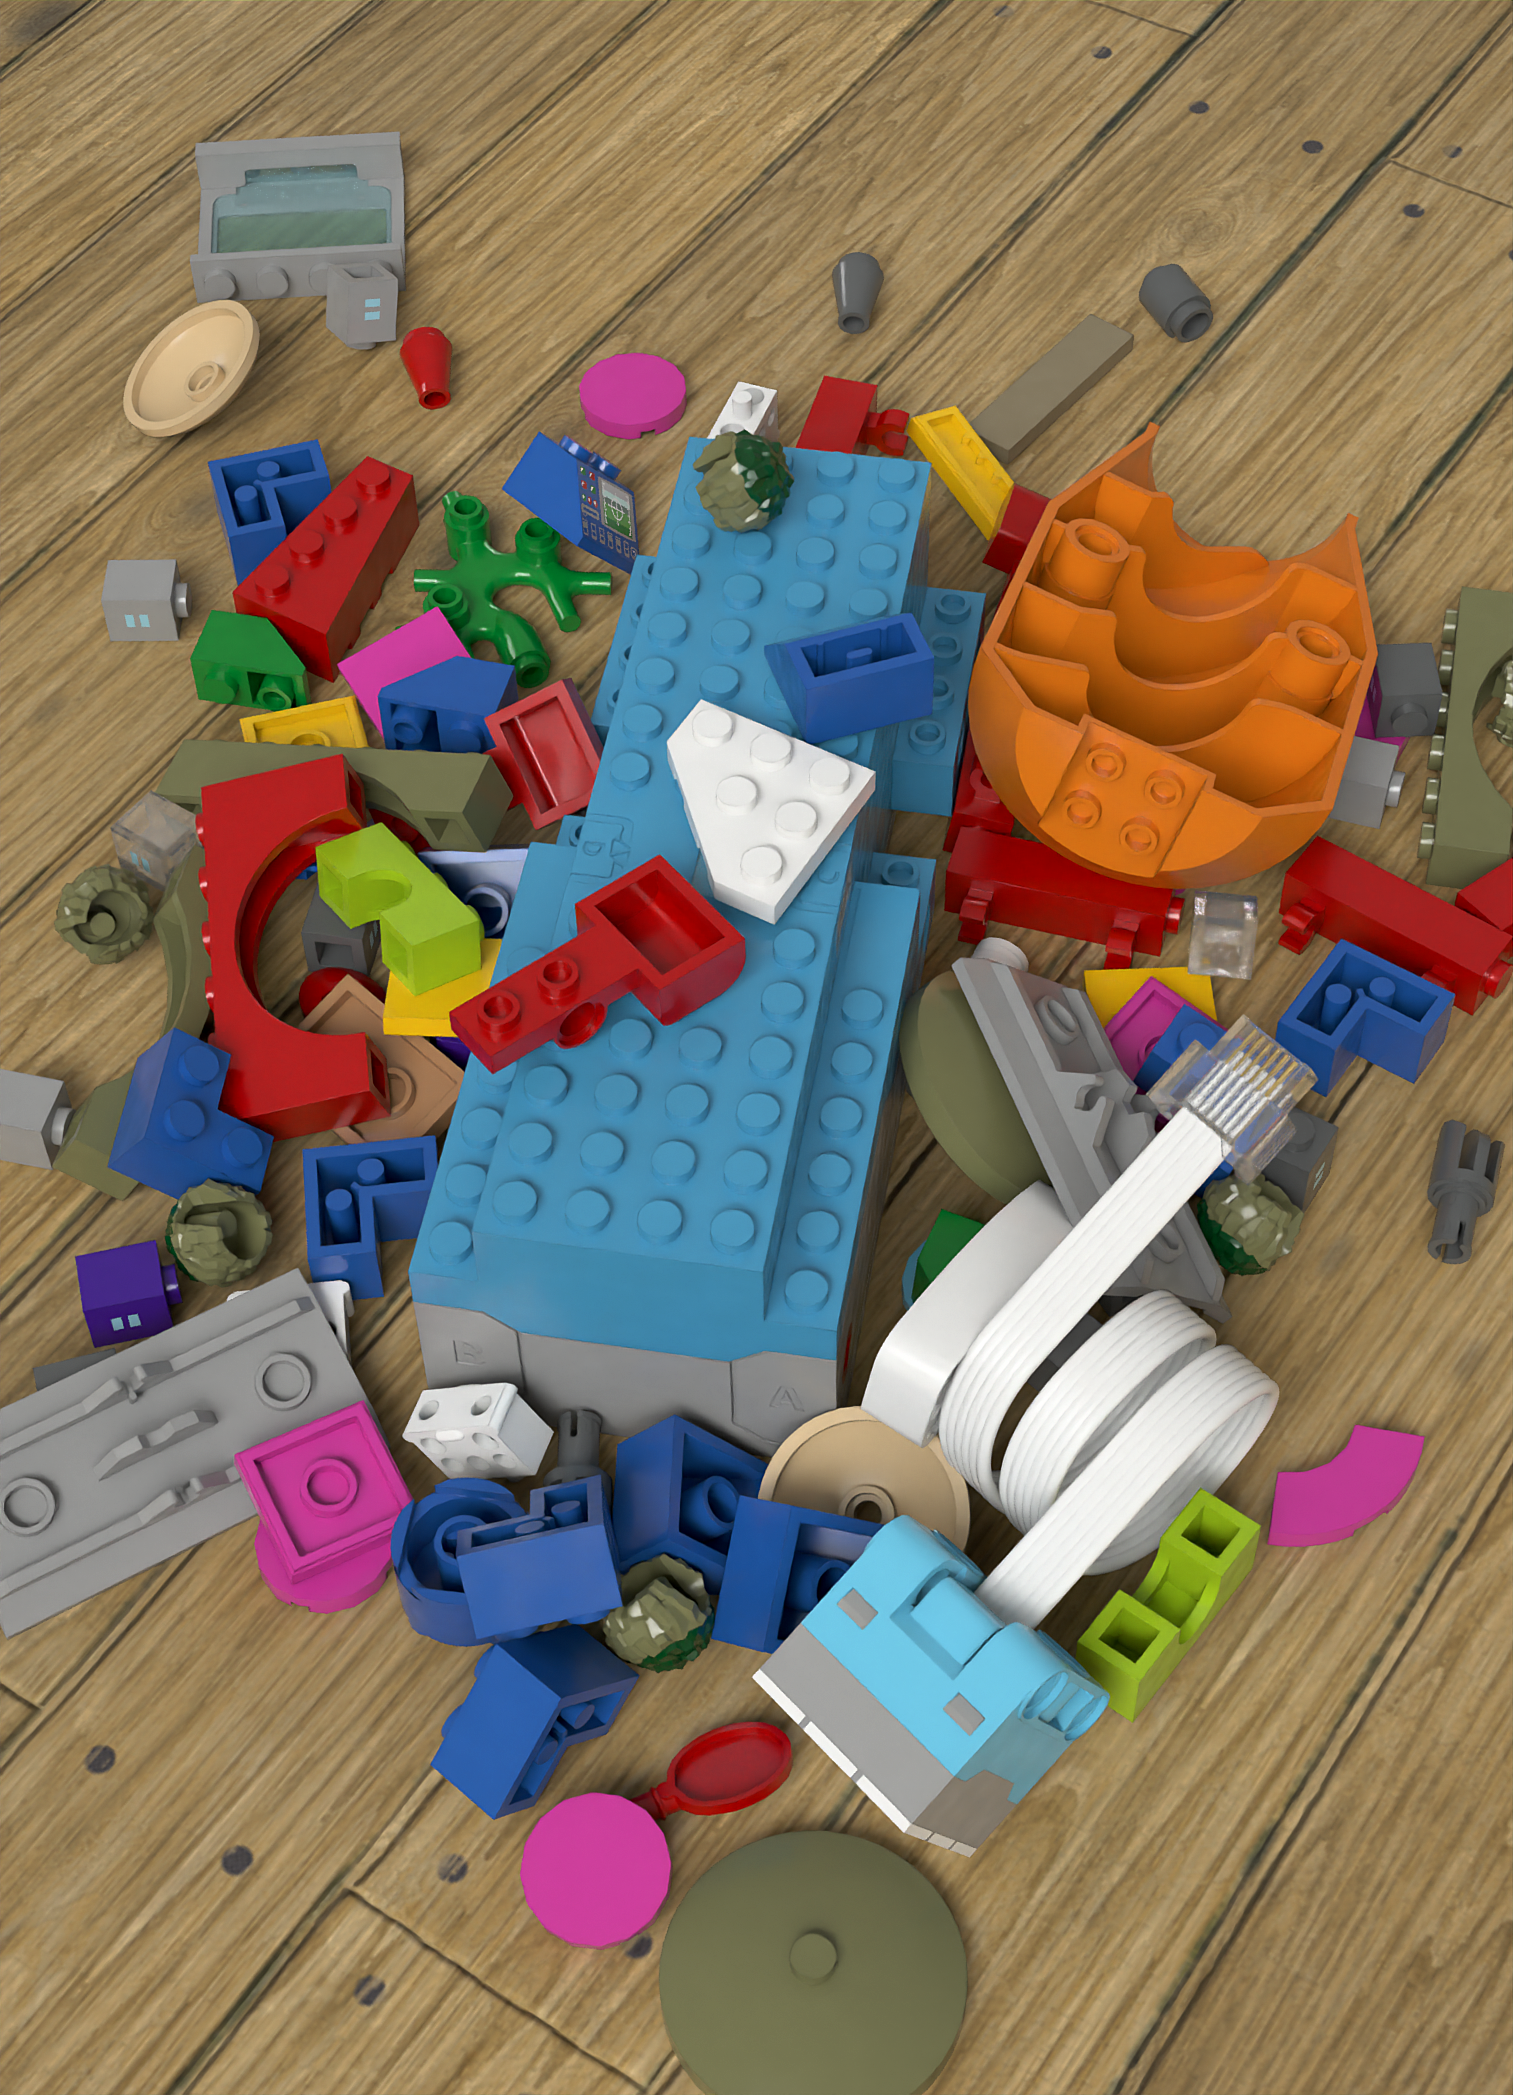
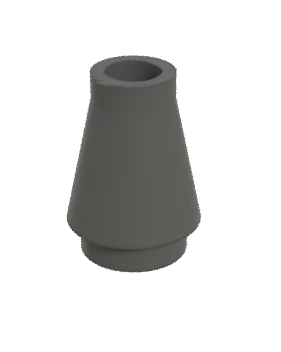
[832,252,884,334]

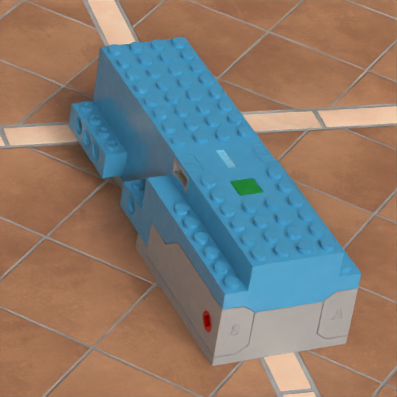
[408,437,986,1458]

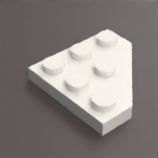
[667,699,876,925]

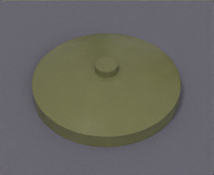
[899,970,1054,1205]
[659,1831,968,2095]

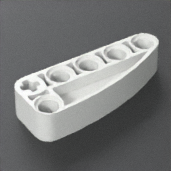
[861,1180,1073,1448]

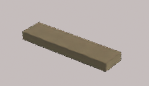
[969,314,1134,465]

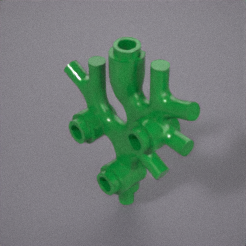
[395,491,612,688]

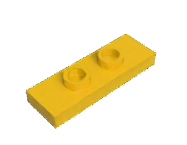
[906,405,1014,542]

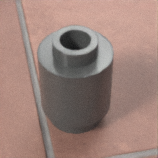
[1139,264,1213,343]

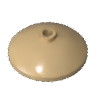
[123,300,260,437]
[758,1406,971,1553]

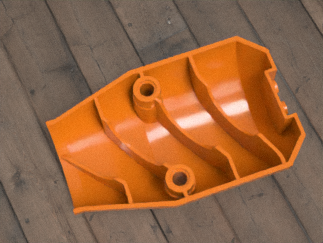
[968,422,1378,889]

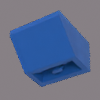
[764,612,934,745]
[377,656,519,754]

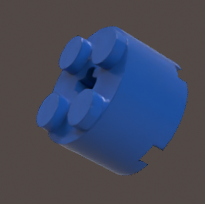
[390,1477,529,1647]

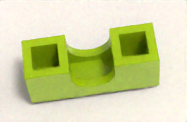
[316,822,485,996]
[1075,1487,1261,1723]

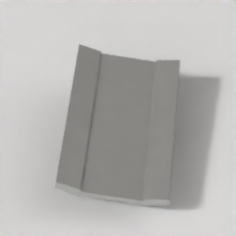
[951,957,1233,1324]
[0,1268,391,1640]

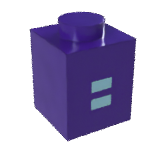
[75,1240,183,1348]

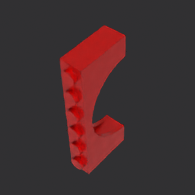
[195,753,391,1142]

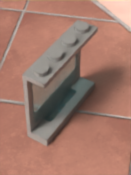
[190,132,406,303]

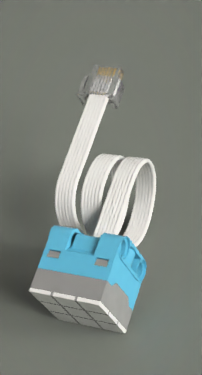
[752,1014,1318,1857]

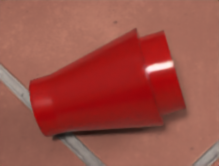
[399,327,452,410]

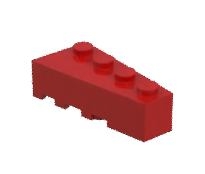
[232,456,419,683]

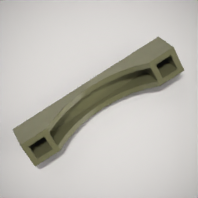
[1417,586,1513,889]
[154,739,514,853]
[52,844,214,1201]

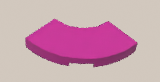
[1267,1425,1425,1547]

